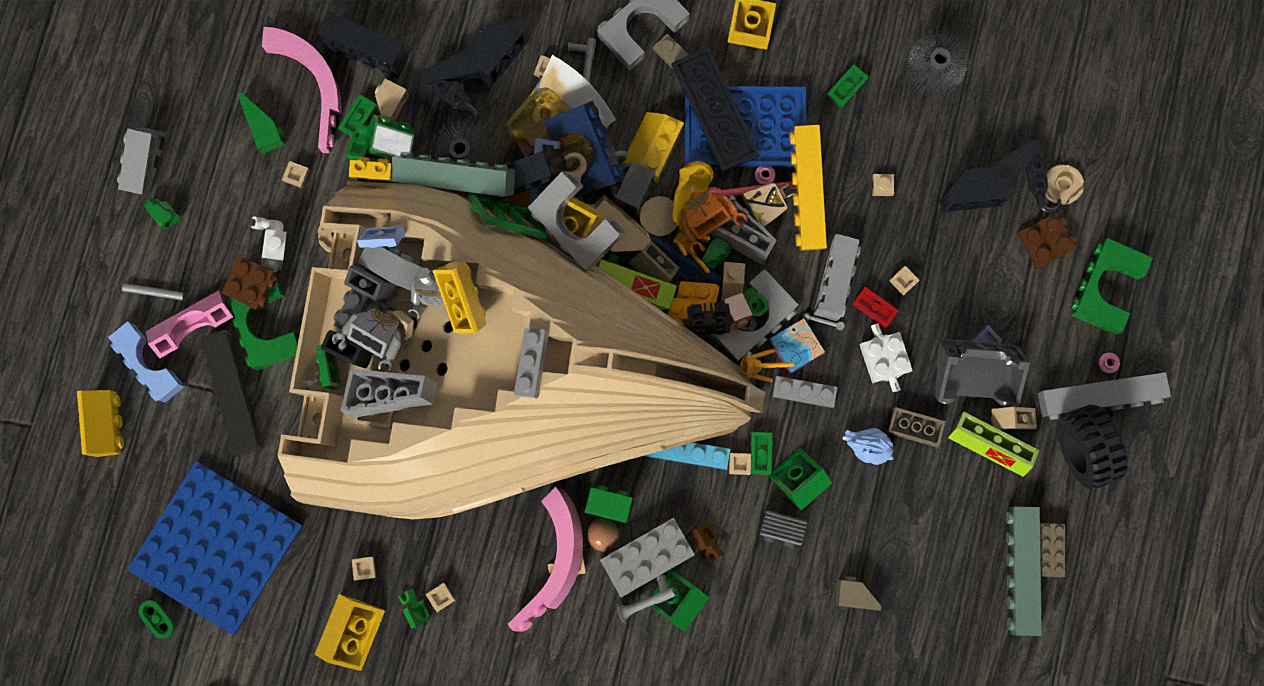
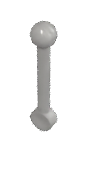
[803,312,845,330]

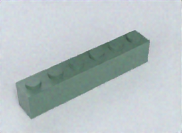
[391,152,515,197]
[1006,507,1042,636]

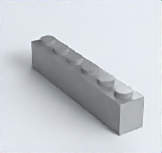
[1038,372,1171,420]

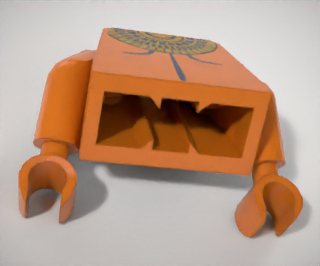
[681,190,747,255]

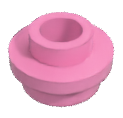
[755,166,775,185]
[1098,353,1120,373]

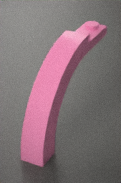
[262,27,342,153]
[508,487,583,632]

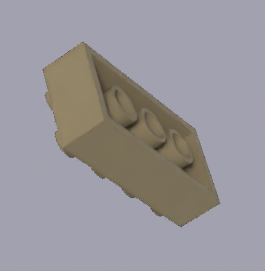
[886,407,945,447]
[1040,523,1065,577]

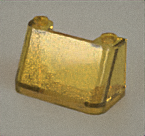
[504,87,594,172]

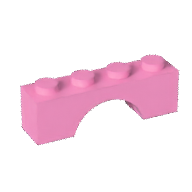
[146,290,233,358]

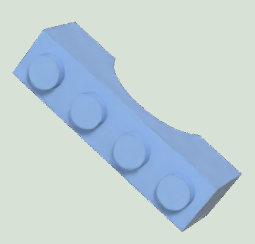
[108,322,185,403]

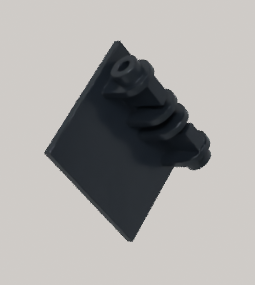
[687,301,730,337]

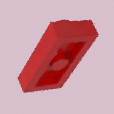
[852,287,898,328]

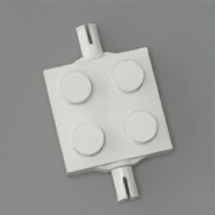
[859,323,913,393]

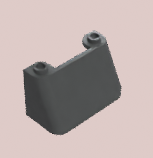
[935,339,1030,408]

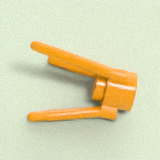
[673,232,710,273]
[740,349,795,382]

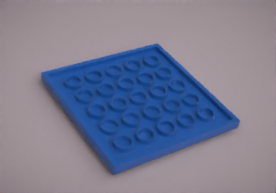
[127,461,303,635]

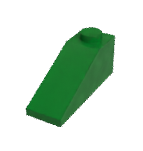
[237,92,286,154]

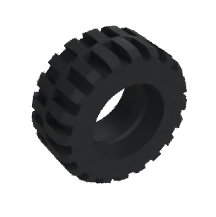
[1057,404,1128,490]

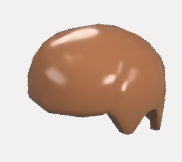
[587,517,619,552]

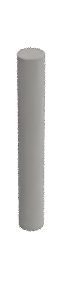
[122,283,185,300]

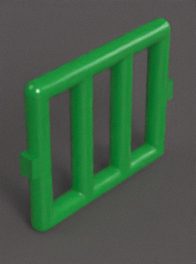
[468,192,549,240]

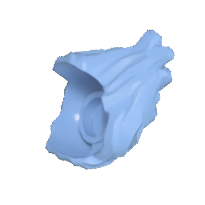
[843,428,894,465]

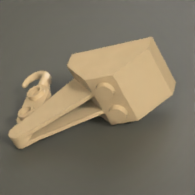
[565,152,651,252]

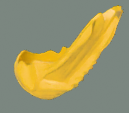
[672,161,714,232]

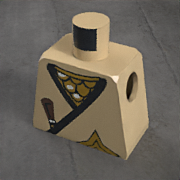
[740,182,793,227]

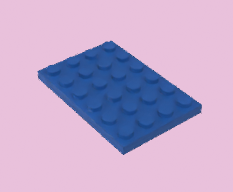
[685,86,807,167]

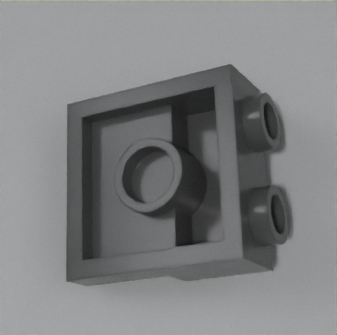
[334,289,393,330]

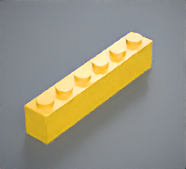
[789,125,827,251]

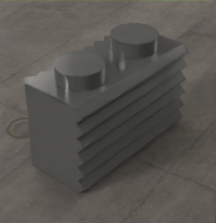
[344,265,397,301]
[759,510,807,549]

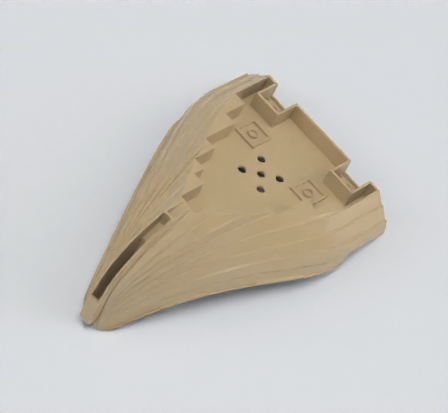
[278,180,765,519]

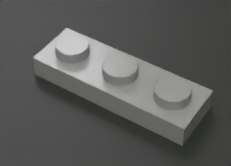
[514,328,549,399]
[772,376,837,408]

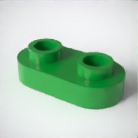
[139,600,175,639]

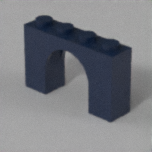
[543,100,625,198]

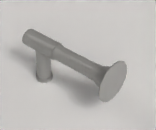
[568,38,596,83]
[617,575,676,624]

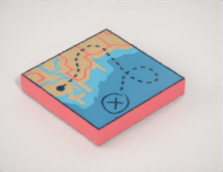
[769,318,826,374]

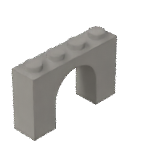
[597,0,690,72]
[528,171,626,270]
[710,269,798,363]

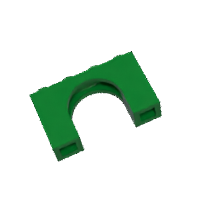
[1070,238,1153,335]
[226,277,299,371]

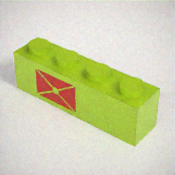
[595,259,677,311]
[948,411,1040,477]

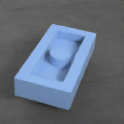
[357,226,406,248]

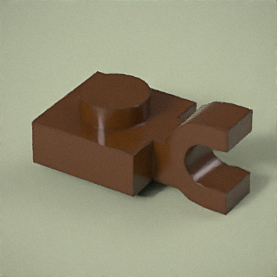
[691,522,724,563]

